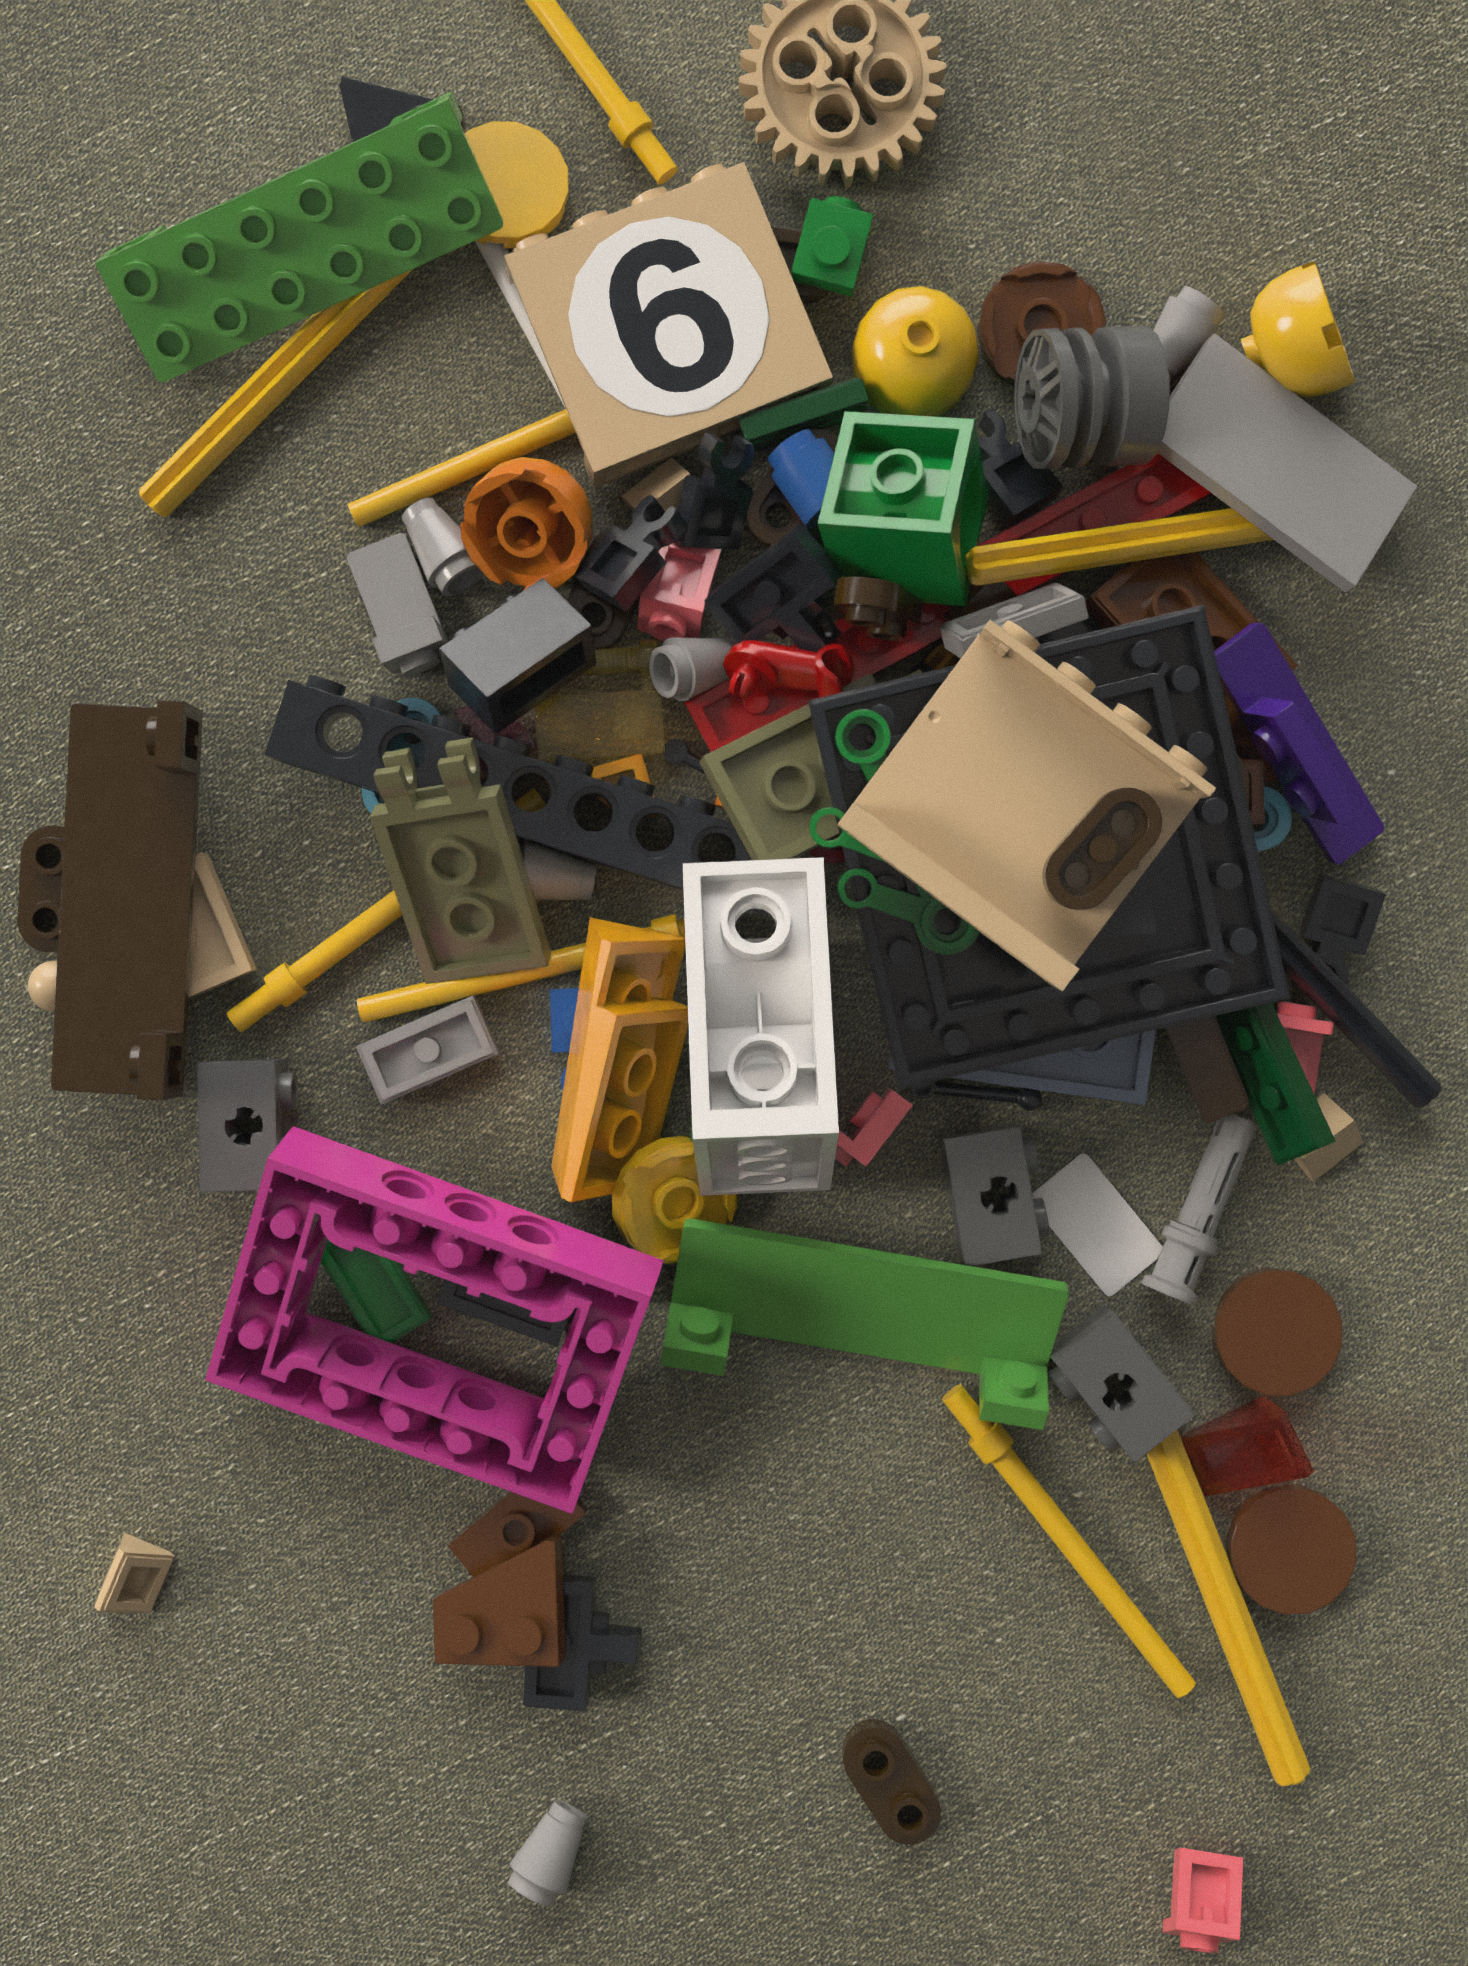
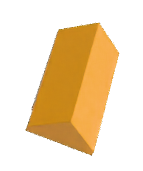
[551,917,689,1202]

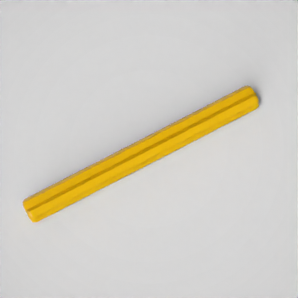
[139,269,413,517]
[965,508,1274,586]
[1146,1430,1310,1787]

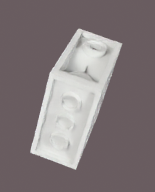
[683,857,839,1196]

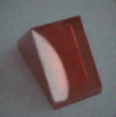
[1181,1395,1314,1496]

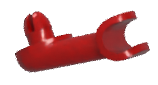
[723,640,855,698]

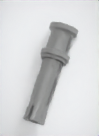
[1141,1114,1259,1306]

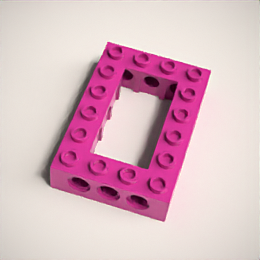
[205,1126,664,1514]

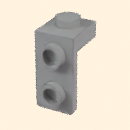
[347,533,448,676]

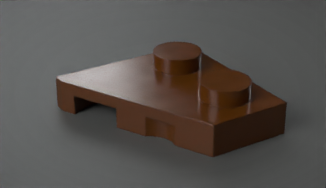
[433,1535,566,1667]

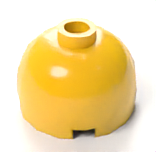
[1241,260,1356,398]
[851,286,979,417]

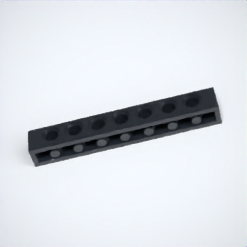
[265,674,766,915]

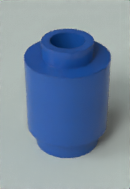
[768,429,834,529]

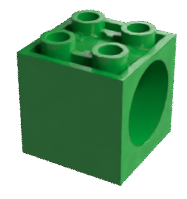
[818,411,988,606]

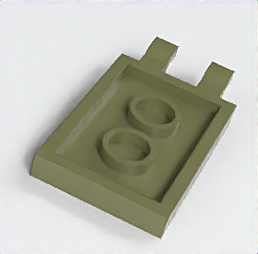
[699,669,922,861]
[370,737,551,984]

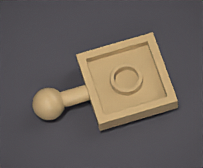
[28,852,257,1011]

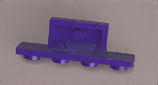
[1214,622,1384,865]

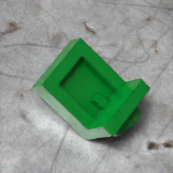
[791,196,873,297]

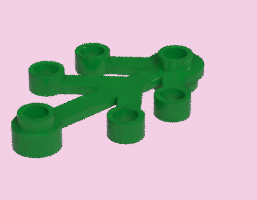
[809,709,979,955]

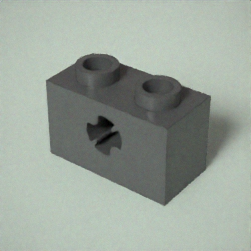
[197,1059,298,1192]
[938,1122,1049,1266]
[1047,1304,1195,1463]

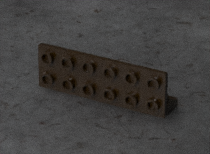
[51,700,203,1100]

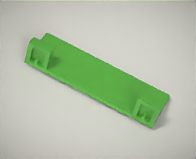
[94,91,504,382]
[660,1218,1069,1430]

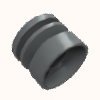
[1014,325,1170,469]

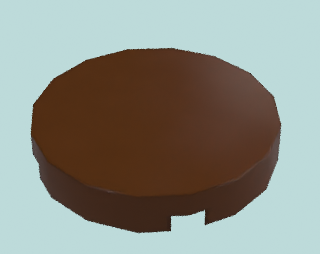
[977,261,1106,387]
[1212,1268,1342,1396]
[1226,1484,1357,1615]

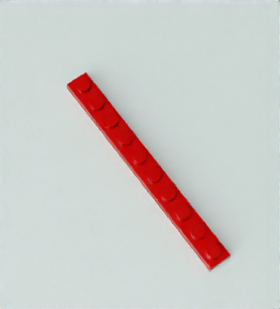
[685,453,1212,752]

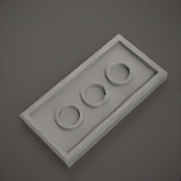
[1158,333,1417,592]

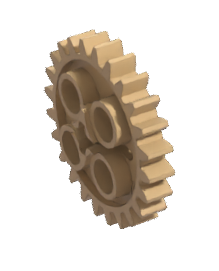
[739,0,946,187]

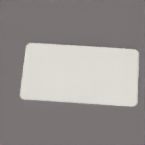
[1032,1154,1163,1296]

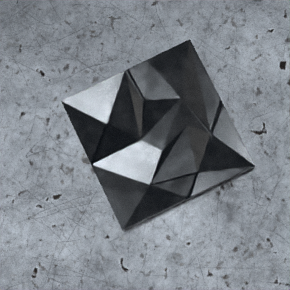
[808,605,1290,1089]

